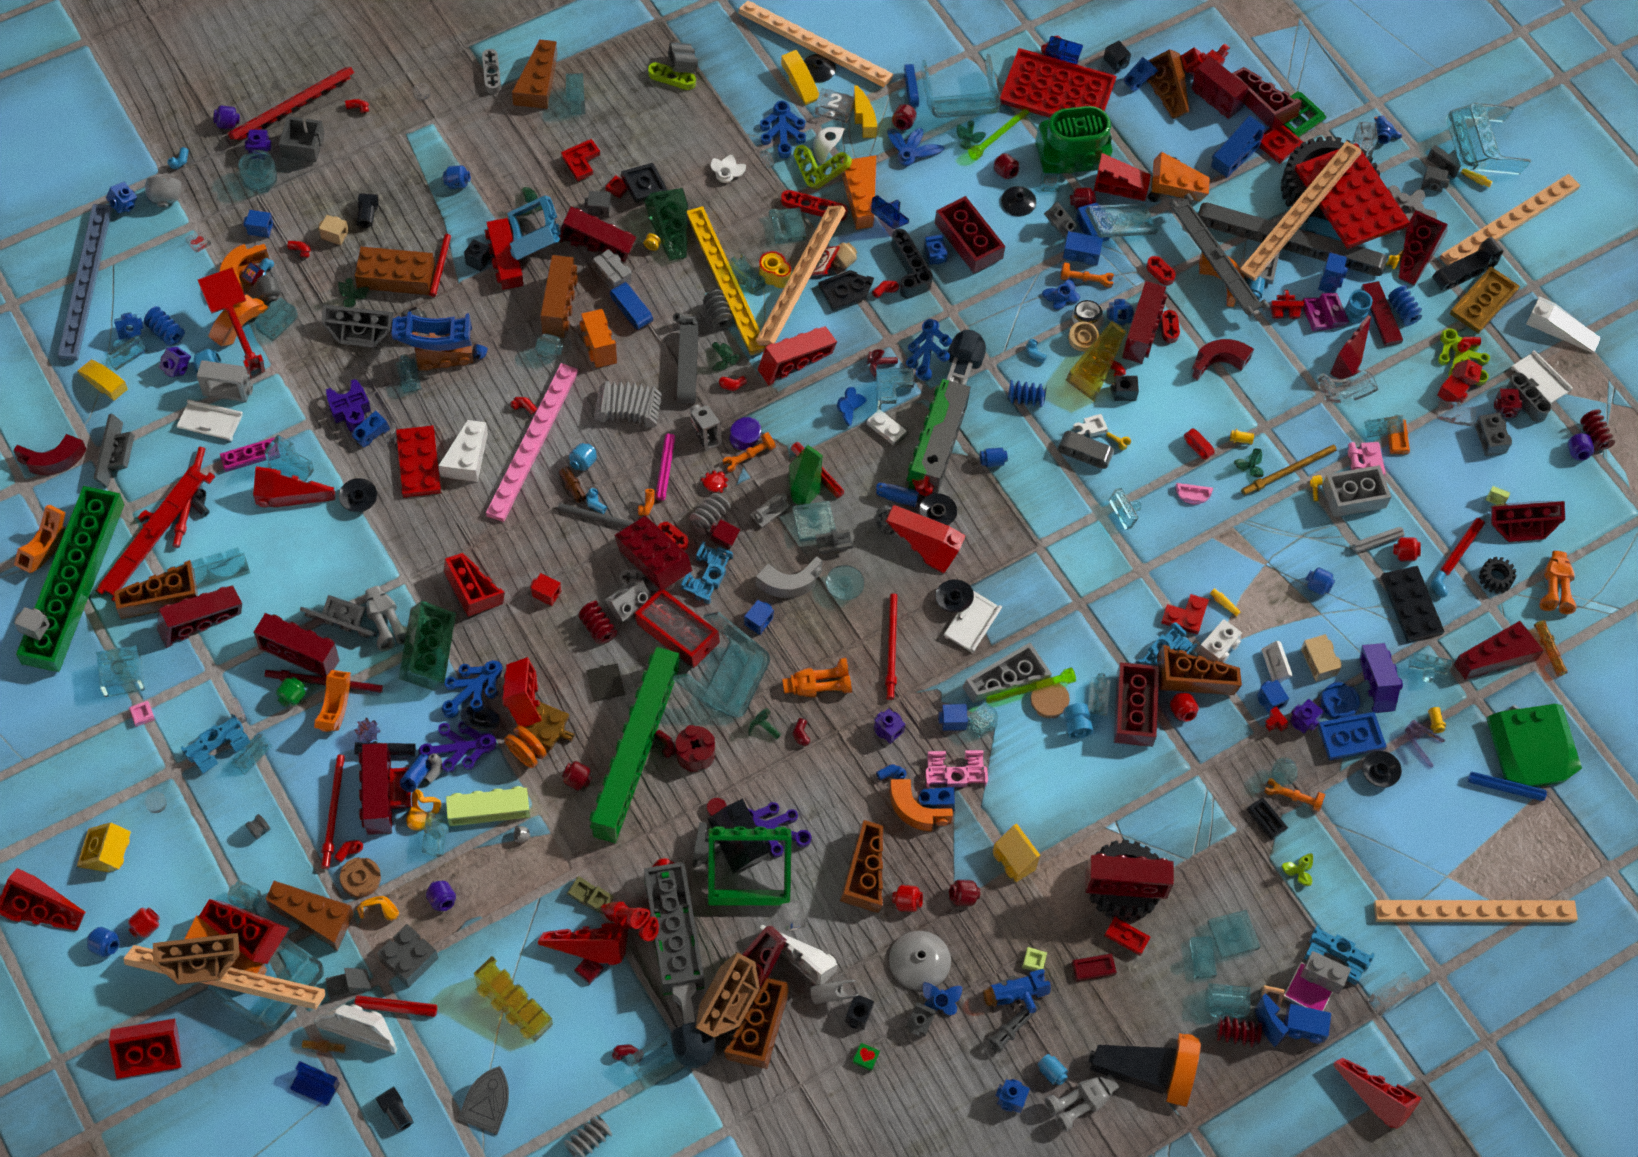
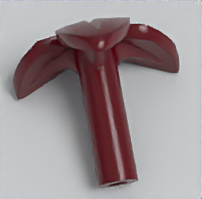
[867,349,898,379]

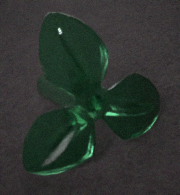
[956,120,986,150]
[521,187,543,215]
[338,278,369,308]
[712,342,741,371]
[1234,448,1264,478]
[748,708,781,740]

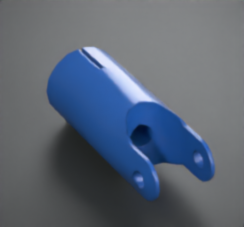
[876,483,919,507]
[400,754,430,792]

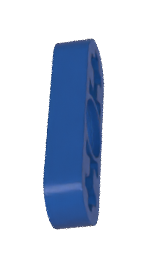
[904,64,919,107]

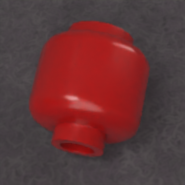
[1393,537,1421,561]
[1170,693,1199,722]
[892,885,923,912]
[128,907,160,938]

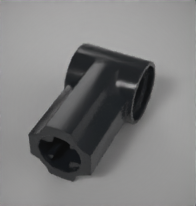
[357,193,378,228]
[375,1086,414,1132]

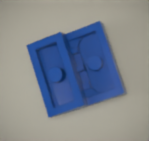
[1255,993,1289,1047]

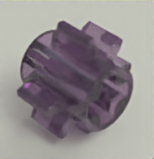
[354,717,381,743]

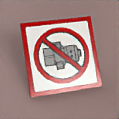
[811,246,840,276]

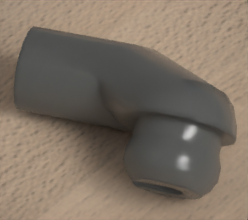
[673,313,699,325]

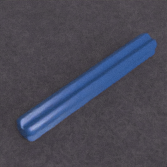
[1468,771,1547,801]

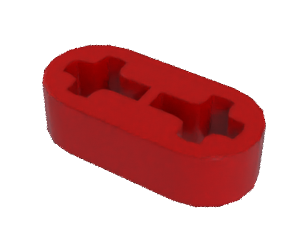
[1146,256,1176,286]
[1161,310,1180,343]
[1184,428,1215,460]
[657,522,688,551]

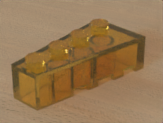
[1066,321,1127,402]
[474,956,553,1042]

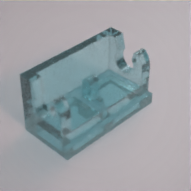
[730,253,766,294]

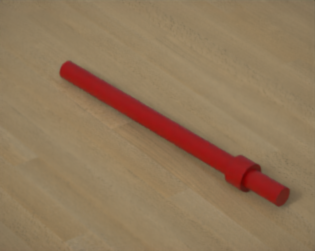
[172,447,206,548]
[885,593,898,700]
[321,755,345,869]

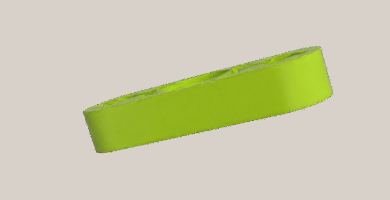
[648,62,696,90]

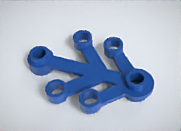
[760,100,806,159]
[906,319,952,381]
[442,660,503,718]

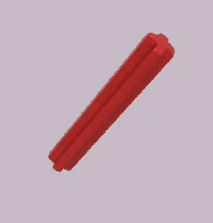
[791,442,844,498]
[1440,518,1485,576]
[354,995,438,1017]

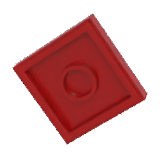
[1259,125,1303,164]

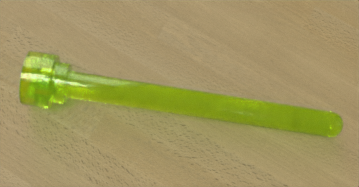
[968,109,1029,161]
[986,667,1076,704]

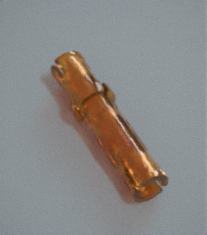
[1534,620,1568,677]

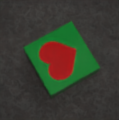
[853,1043,880,1071]

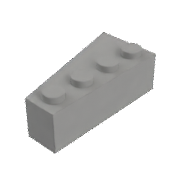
[963,643,1052,703]

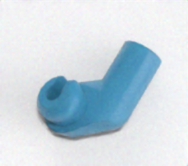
[167,147,189,169]
[1026,339,1047,364]
[586,488,607,514]
[1431,570,1448,598]

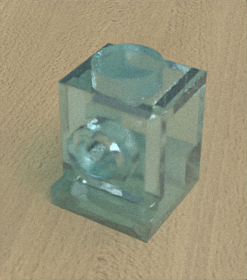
[227,880,263,913]

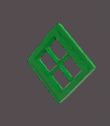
[1282,91,1327,138]

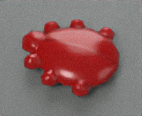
[701,470,728,493]

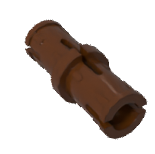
[559,466,586,503]

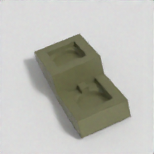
[566,876,614,914]

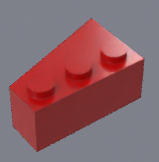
[1094,153,1151,202]

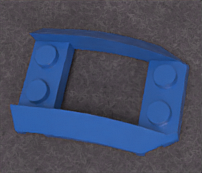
[391,311,472,351]

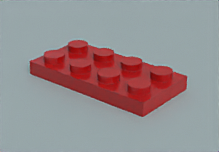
[396,425,441,498]

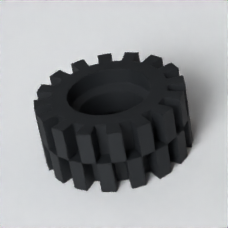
[1479,557,1517,594]

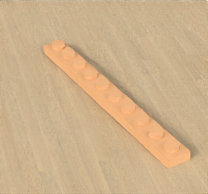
[738,1,893,87]
[1240,141,1361,281]
[1440,174,1580,265]
[756,206,846,345]
[1374,900,1578,922]
[123,945,325,1010]

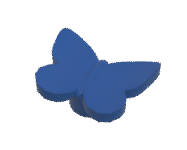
[1042,279,1080,310]
[837,387,867,426]
[922,982,962,1015]

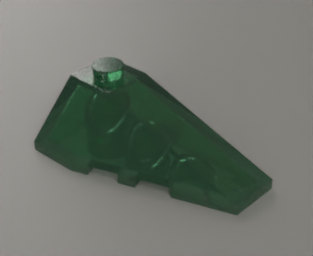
[644,188,688,261]

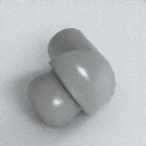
[424,753,443,784]

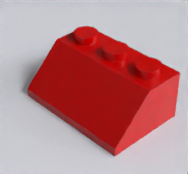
[108,1018,182,1079]

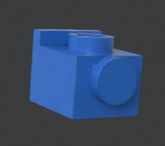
[924,234,948,265]

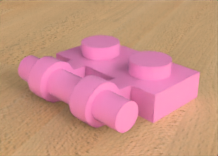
[1347,442,1386,476]

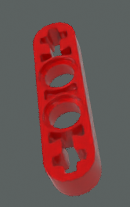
[781,190,848,221]

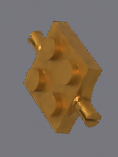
[510,701,575,750]

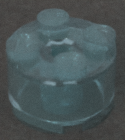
[238,150,278,193]

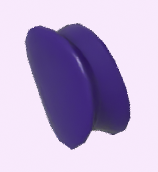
[729,417,762,450]

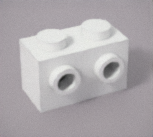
[1198,619,1242,663]

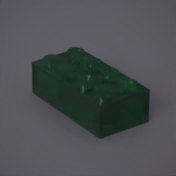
[398,601,456,691]

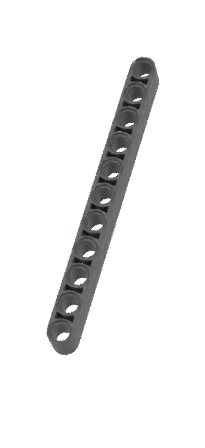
[1198,202,1387,276]

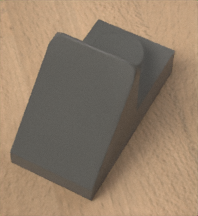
[1427,145,1461,179]
[693,822,720,867]
[325,968,371,1000]

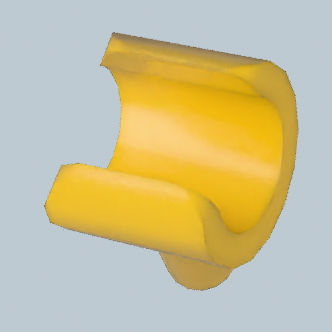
[1386,251,1403,269]
[1106,432,1131,450]
[1310,475,1323,502]

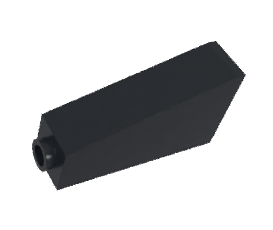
[1088,1045,1176,1094]

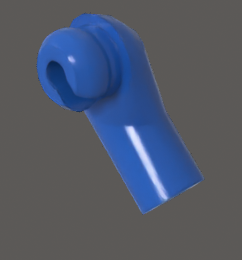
[876,764,907,781]

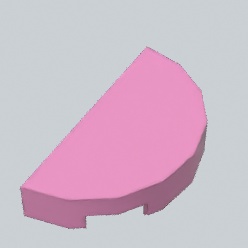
[1175,483,1213,505]

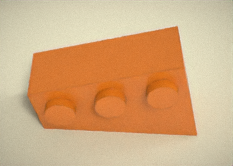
[1151,151,1210,202]

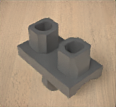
[1044,202,1077,237]
[815,529,853,555]

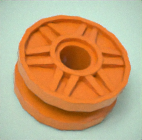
[504,725,547,768]

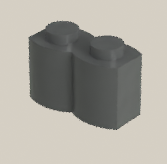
[668,42,698,73]

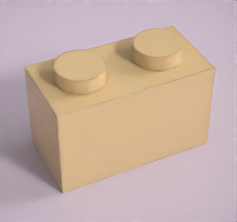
[1301,634,1341,682]

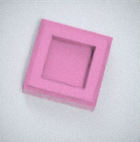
[129,701,155,727]

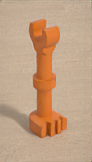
[1060,263,1114,288]
[722,432,776,472]
[1264,778,1325,812]

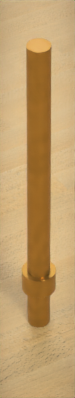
[1241,444,1337,495]

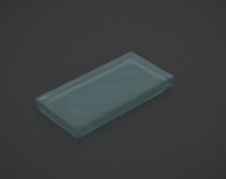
[1085,203,1159,238]

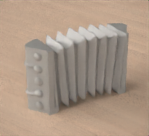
[594,381,662,427]

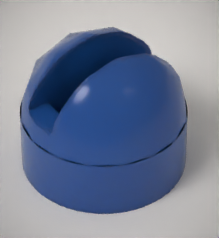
[472,344,488,359]

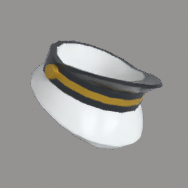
[1072,300,1104,329]

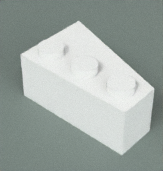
[438,420,488,482]

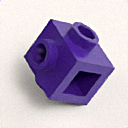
[245,130,272,158]
[158,347,191,377]
[1290,699,1324,734]
[874,708,906,744]

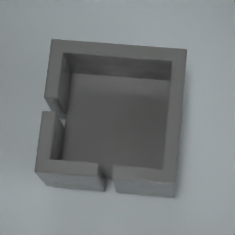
[279,116,325,162]
[377,924,438,987]

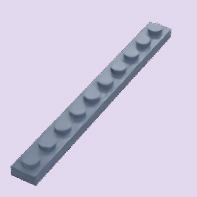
[58,204,112,361]

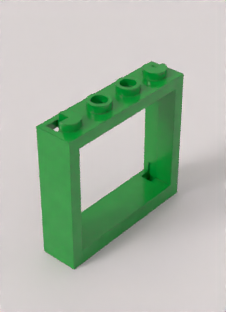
[708,827,791,906]

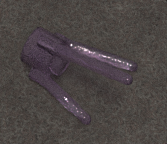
[1405,719,1445,768]

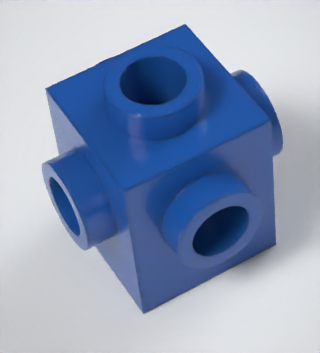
[106,181,137,214]
[1106,299,1134,326]
[114,312,144,340]
[995,1079,1030,1113]

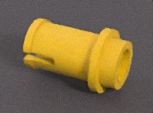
[1230,429,1254,445]
[1428,707,1446,733]

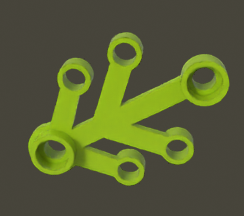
[1438,328,1490,386]

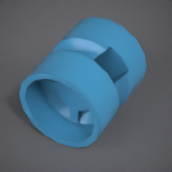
[1344,290,1373,324]
[1063,703,1093,739]

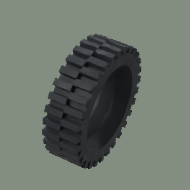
[1281,136,1380,223]

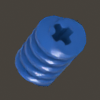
[1388,285,1422,326]
[144,306,185,346]
[1008,380,1047,407]

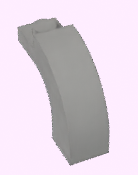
[755,557,823,598]

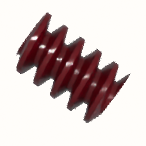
[1580,409,1615,451]
[578,600,617,644]
[1216,1015,1262,1048]

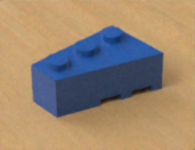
[1211,115,1266,178]

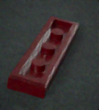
[1361,281,1403,346]

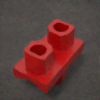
[1268,290,1304,319]

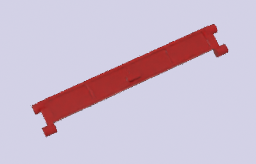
[96,464,215,603]

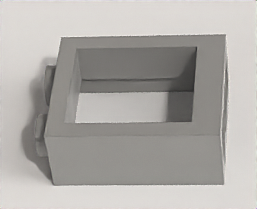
[197,360,253,402]

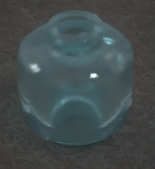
[535,333,563,360]
[1272,757,1298,785]

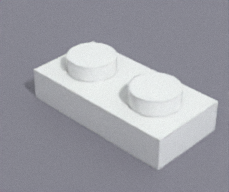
[867,409,907,446]
[1261,641,1293,683]

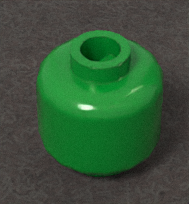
[276,677,306,707]

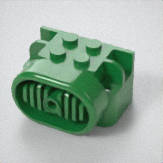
[1035,106,1113,176]

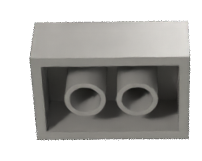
[1322,465,1391,517]

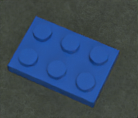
[1318,712,1387,761]

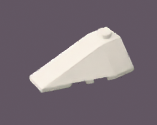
[1526,296,1600,353]
[759,925,837,985]

